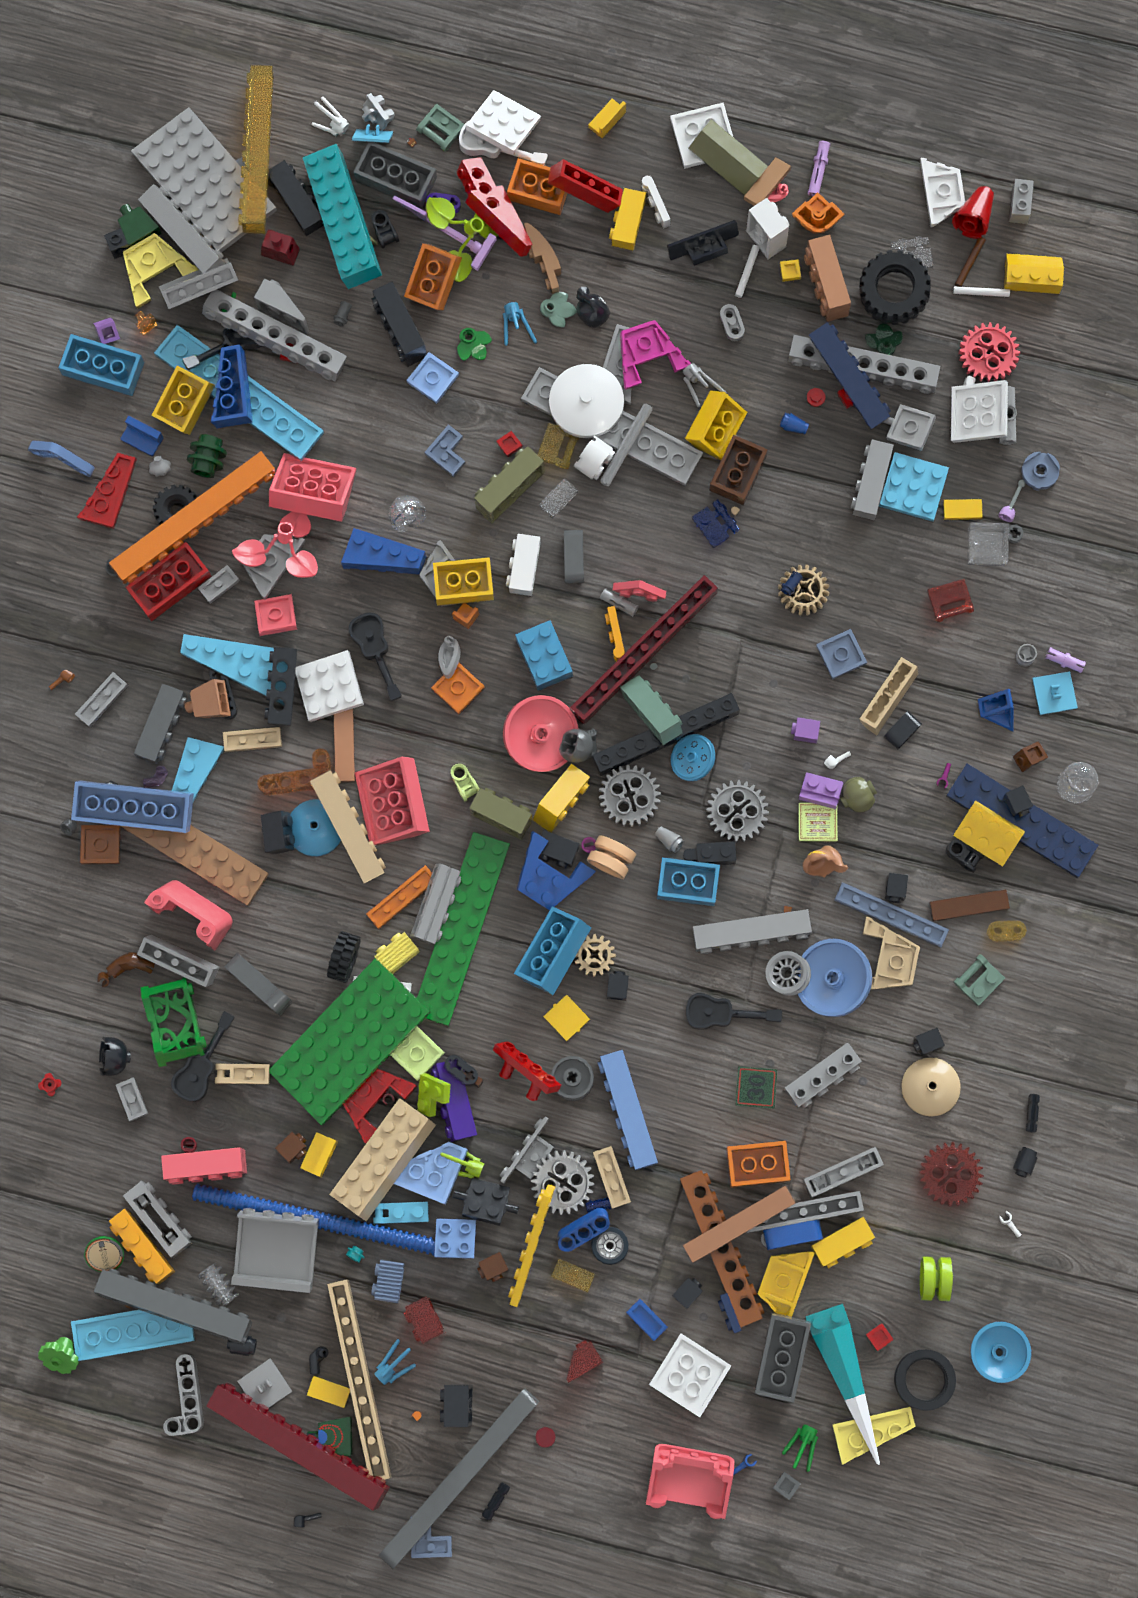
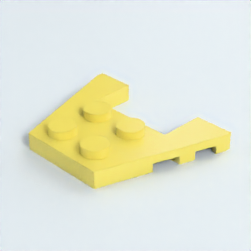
[123,233,198,309]

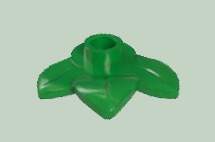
[457,328,492,361]

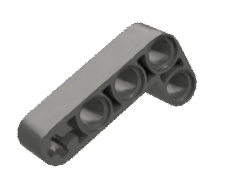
[225,953,293,1016]

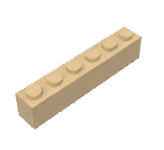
[310,770,386,883]

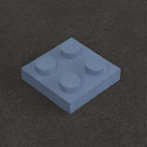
[816,629,867,680]

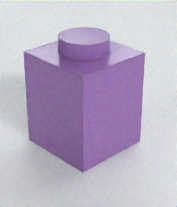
[93,318,120,344]
[791,718,820,743]

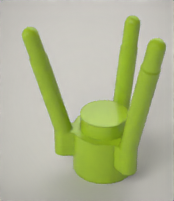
[440,1152,484,1179]

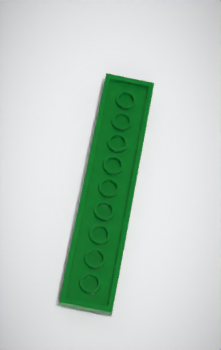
[417,832,510,1026]

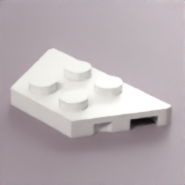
[920,158,965,227]

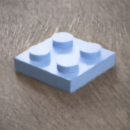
[407,352,459,404]

